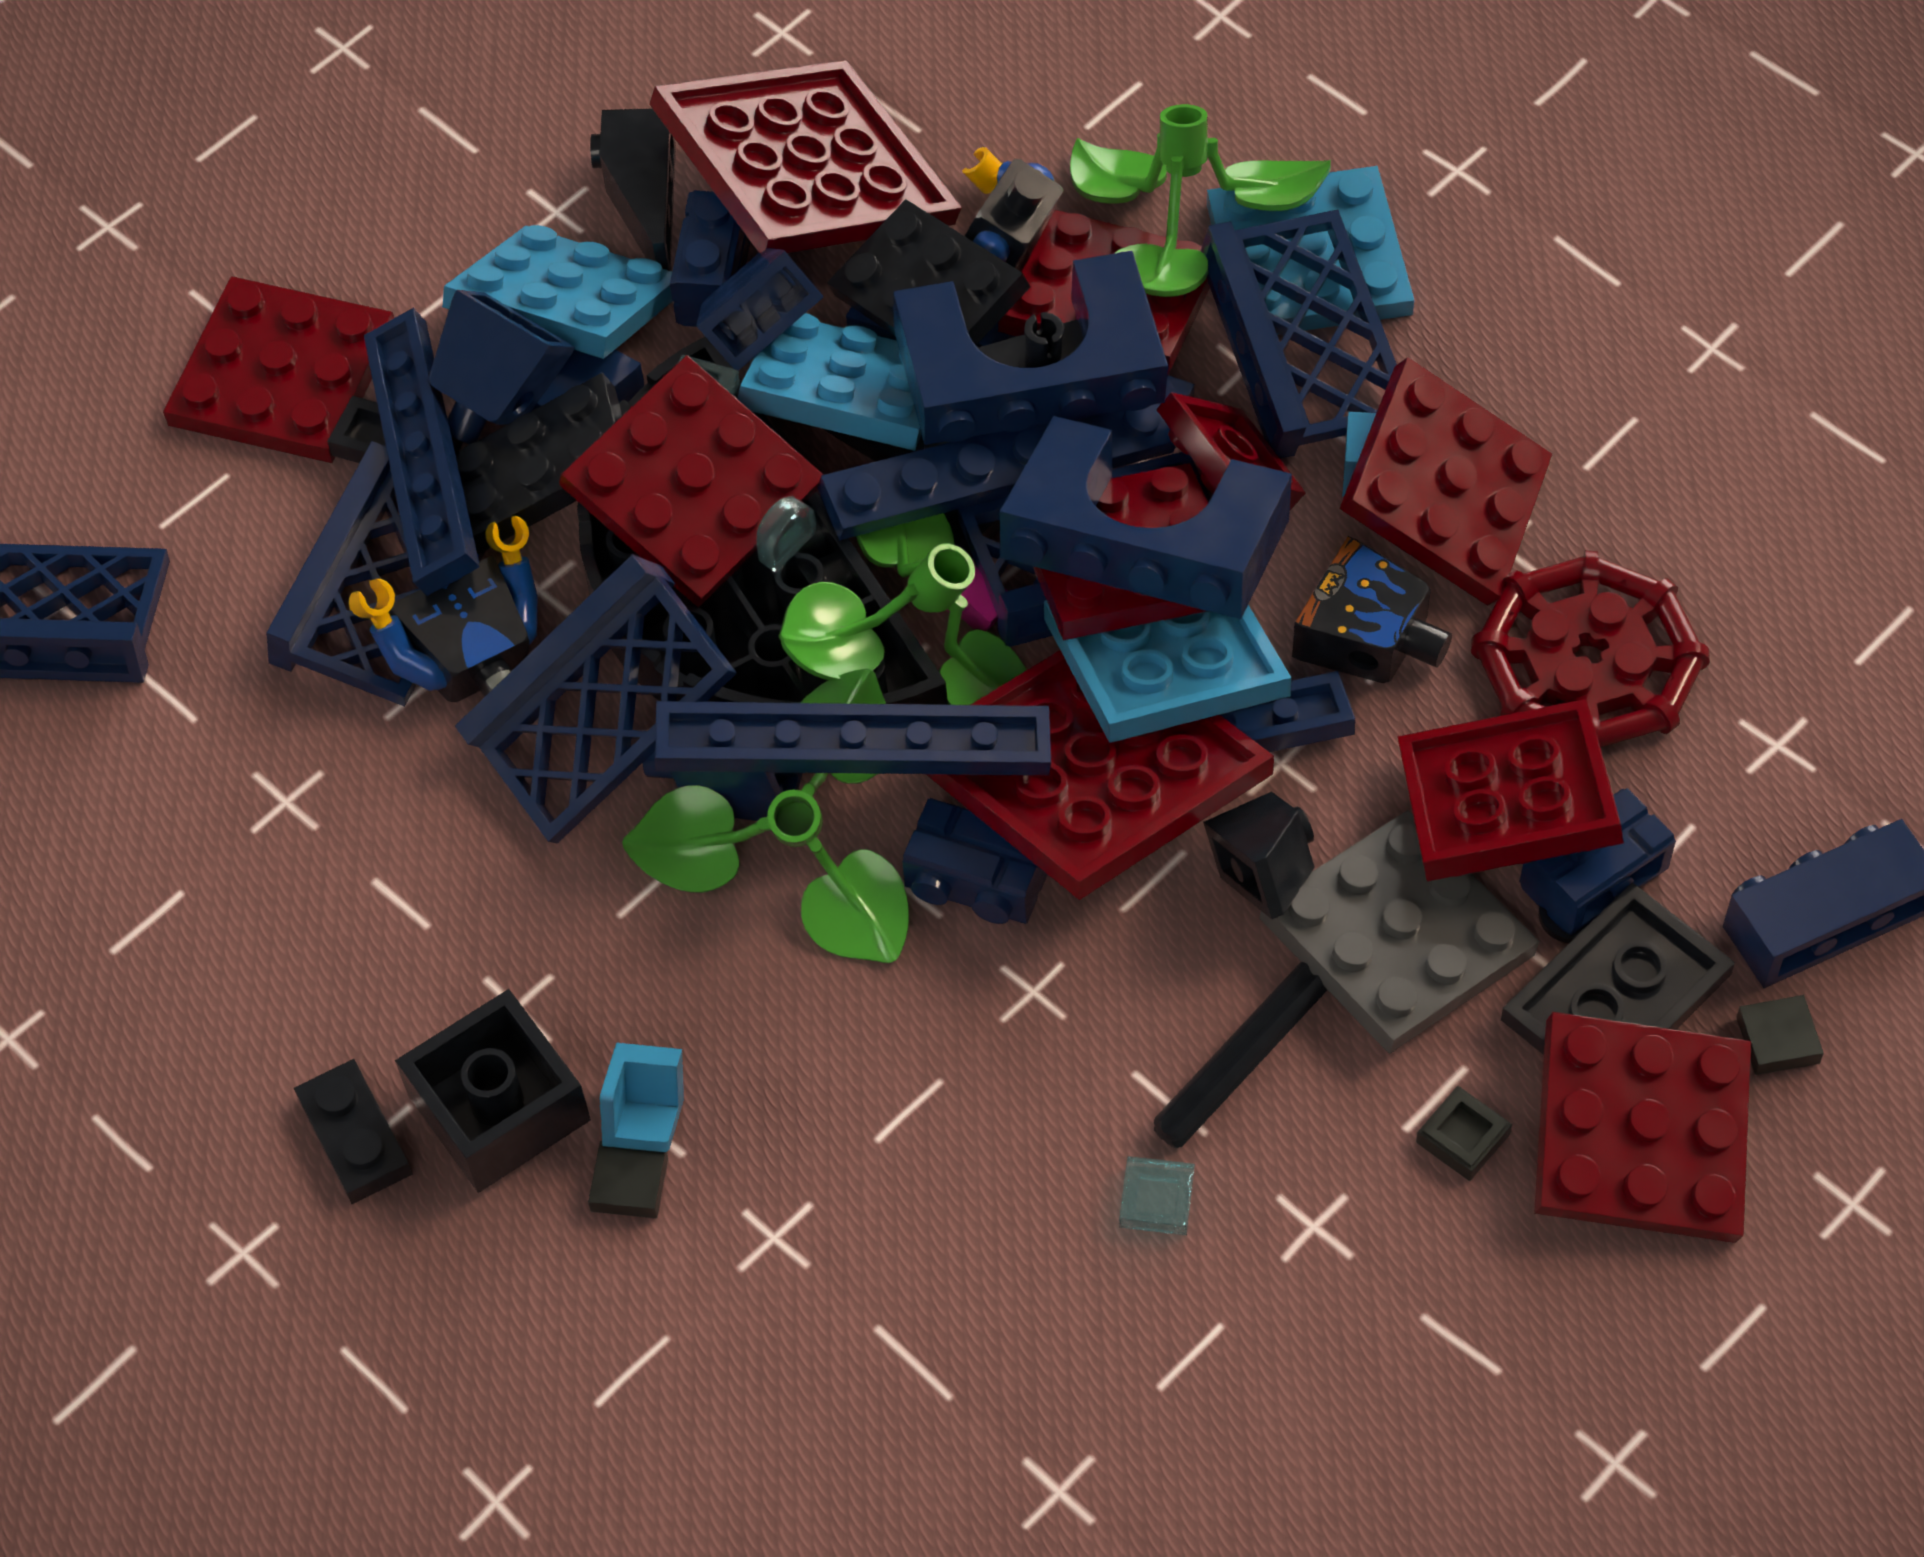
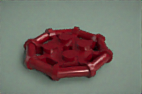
[1471,550,1710,748]

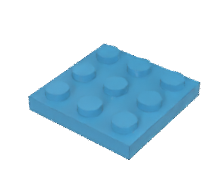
[1207,166,1414,335]
[442,225,673,359]
[738,313,922,451]
[1044,600,1291,743]

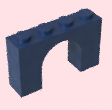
[893,251,1168,445]
[1000,416,1292,619]

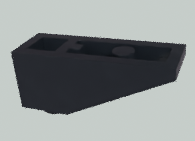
[590,109,676,271]

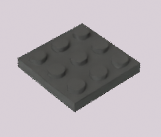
[1259,810,1539,1054]

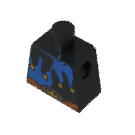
[1292,536,1452,683]

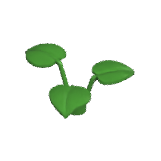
[1070,104,1331,297]
[779,513,1026,705]
[622,668,909,963]

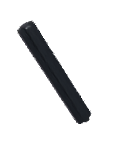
[1154,962,1327,1148]

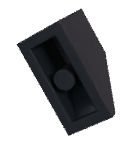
[1203,791,1315,919]

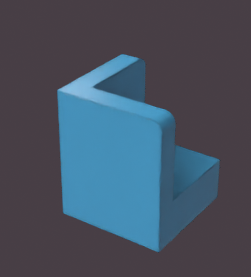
[600,1043,684,1152]

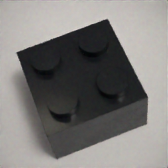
[395,989,591,1193]

